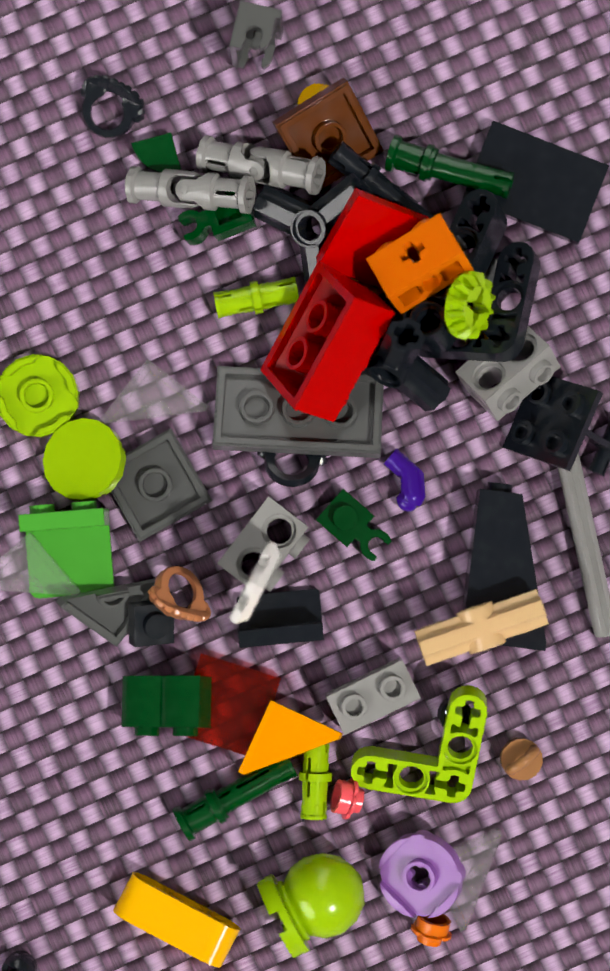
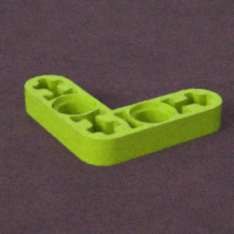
[351,685,487,803]

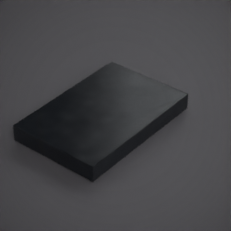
[462,121,609,245]

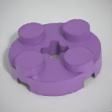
[379,830,466,918]

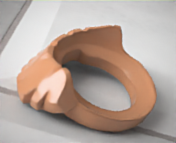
[148,566,211,622]

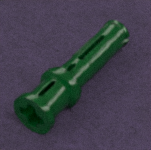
[385,134,515,199]
[172,759,298,842]

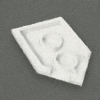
[229,541,280,624]

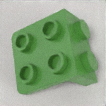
[18,501,114,598]

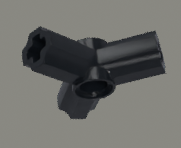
[253,173,373,285]
[362,317,451,411]

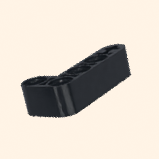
[378,189,507,353]

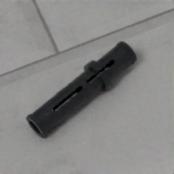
[326,141,434,219]

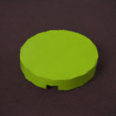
[0,354,80,438]
[43,418,126,502]

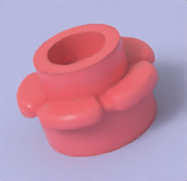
[330,778,364,820]

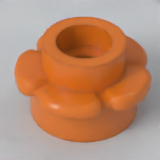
[411,914,452,947]

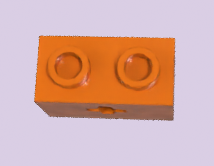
[366,213,474,315]

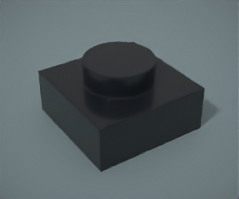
[129,600,174,647]

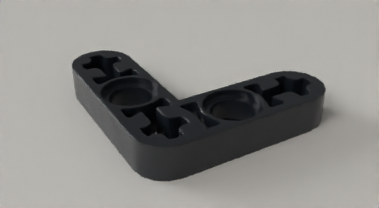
[418,241,540,362]

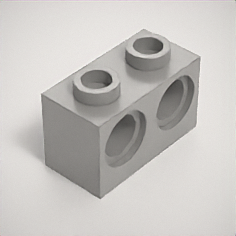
[456,326,561,422]
[217,496,310,592]
[325,657,421,735]

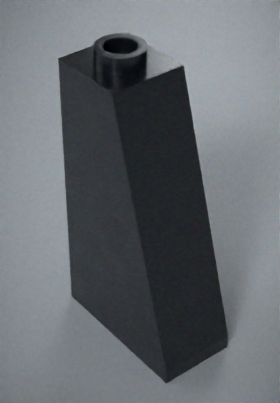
[462,482,546,651]

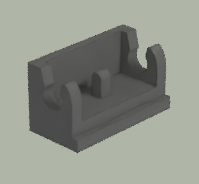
[229,0,283,70]

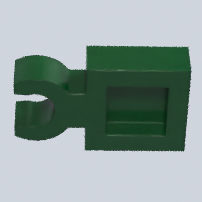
[178,191,257,246]
[316,489,391,561]

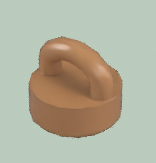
[500,737,543,781]

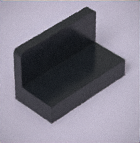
[236,589,324,648]

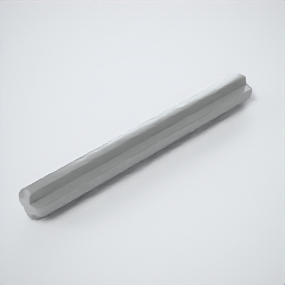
[558,452,610,638]

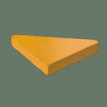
[238,700,343,775]

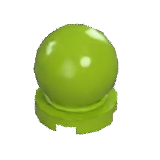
[257,853,365,958]

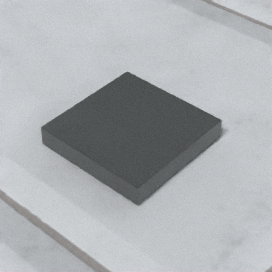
[111,428,213,542]

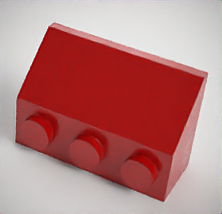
[260,261,395,422]

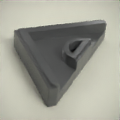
[56,578,156,647]

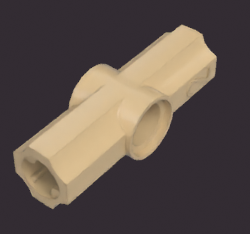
[414,589,549,666]

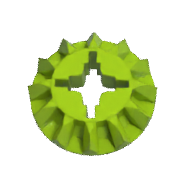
[444,271,496,340]

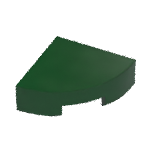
[131,133,181,173]

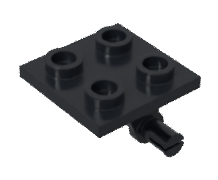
[502,376,610,477]

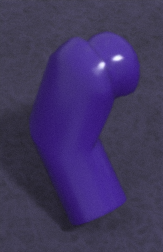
[383,448,426,512]

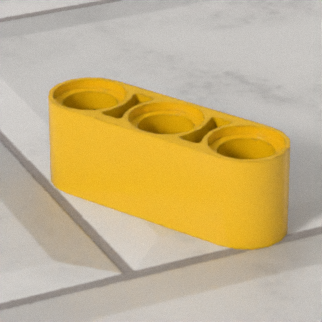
[113,872,241,968]

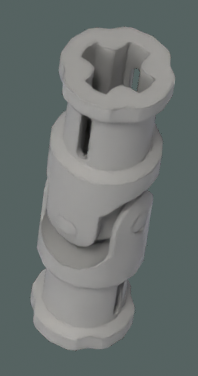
[196,135,326,195]
[125,166,256,214]

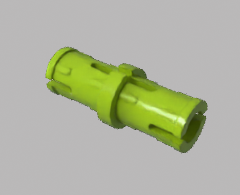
[213,277,299,319]
[299,743,332,820]

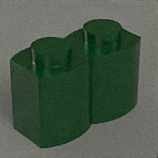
[121,676,212,736]

